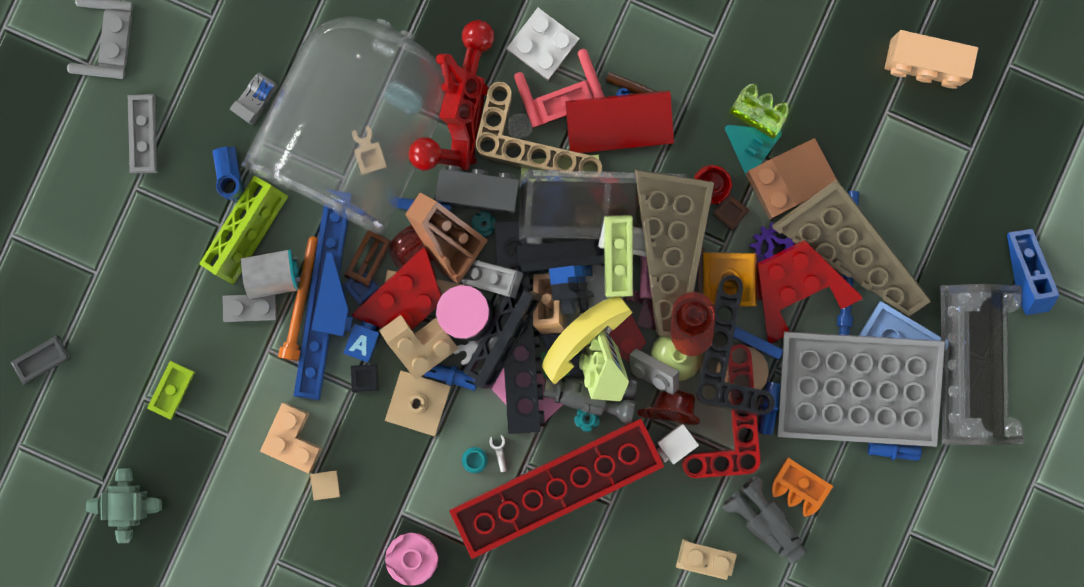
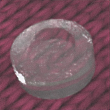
[507,113,533,140]

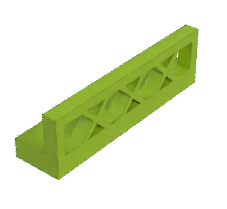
[199,175,288,285]

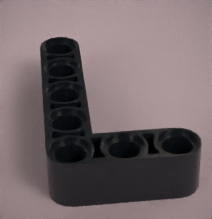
[696,275,775,416]

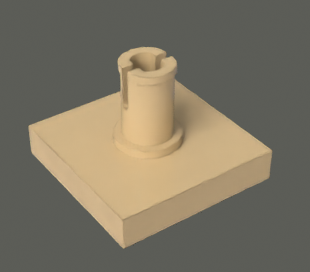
[385,371,451,436]

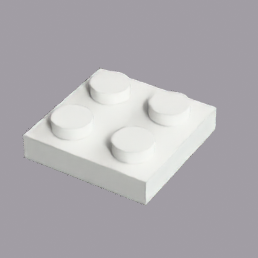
[506,8,580,81]

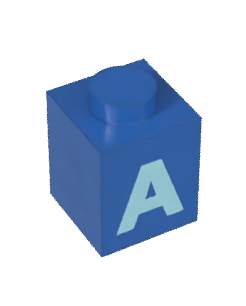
[343,321,381,363]

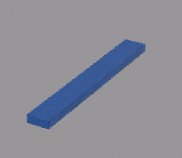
[294,189,353,400]

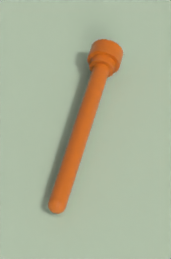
[278,236,318,361]

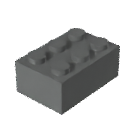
[435,165,519,216]

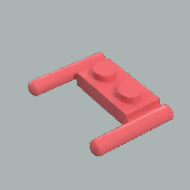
[514,49,604,128]

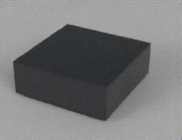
[351,364,379,392]

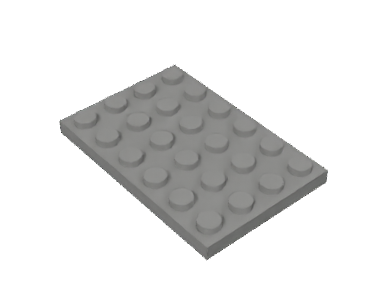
[777,331,945,447]

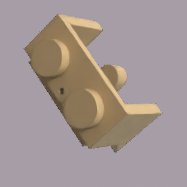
[676,539,737,580]

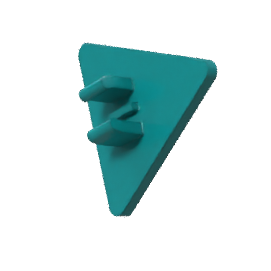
[725,125,782,177]

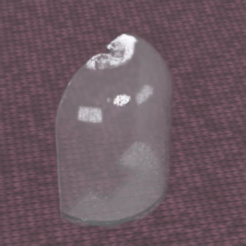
[240,16,445,236]

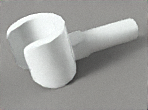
[489,435,507,472]

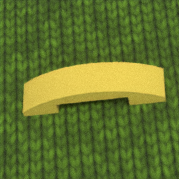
[541,296,633,384]

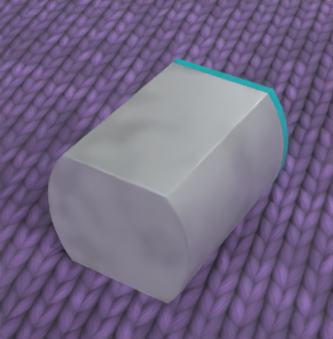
[241,249,300,299]

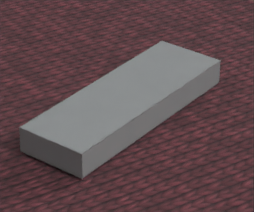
[128,94,158,174]
[454,260,523,299]

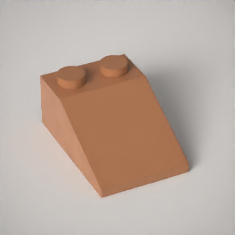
[746,138,836,220]

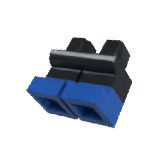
[549,266,594,315]

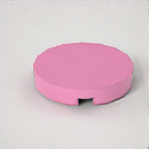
[436,285,490,339]
[385,532,438,585]

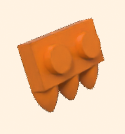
[772,457,833,517]

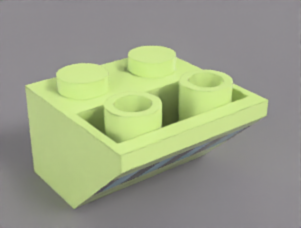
[579,329,629,401]

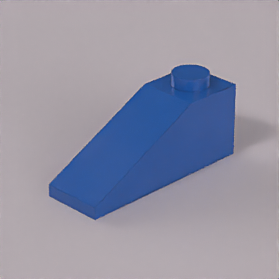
[1007,229,1060,315]
[312,252,353,337]

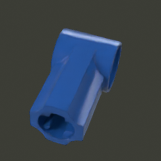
[212,146,244,201]

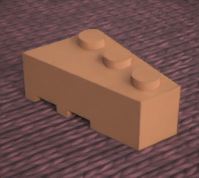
[405,193,488,284]

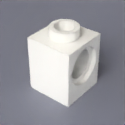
[656,424,699,464]

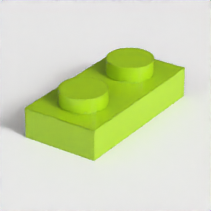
[147,361,195,420]

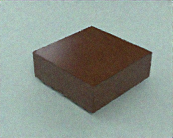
[712,195,749,231]

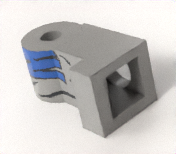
[230,72,277,125]

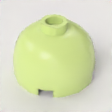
[651,331,703,381]

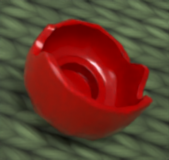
[694,165,733,204]

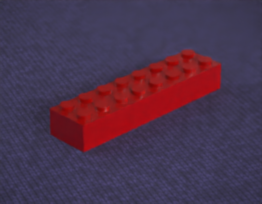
[449,418,664,559]

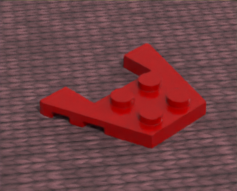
[757,240,862,344]

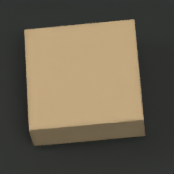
[310,470,341,500]

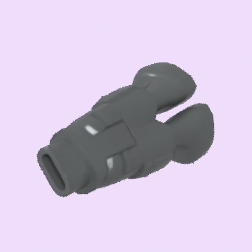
[543,376,637,423]
[721,474,807,564]

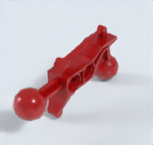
[408,20,494,171]

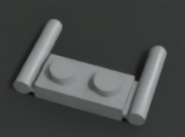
[67,0,133,79]

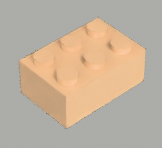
[884,30,978,89]

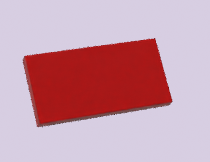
[565,90,674,153]

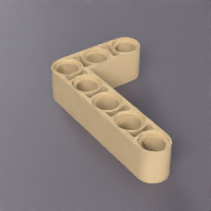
[476,82,602,183]

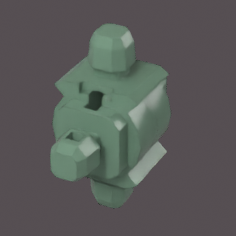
[86,468,162,543]

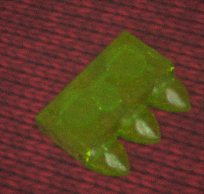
[729,84,789,139]

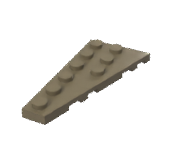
[635,169,714,339]
[772,179,931,316]

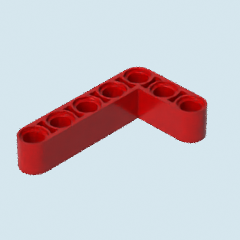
[682,344,760,478]

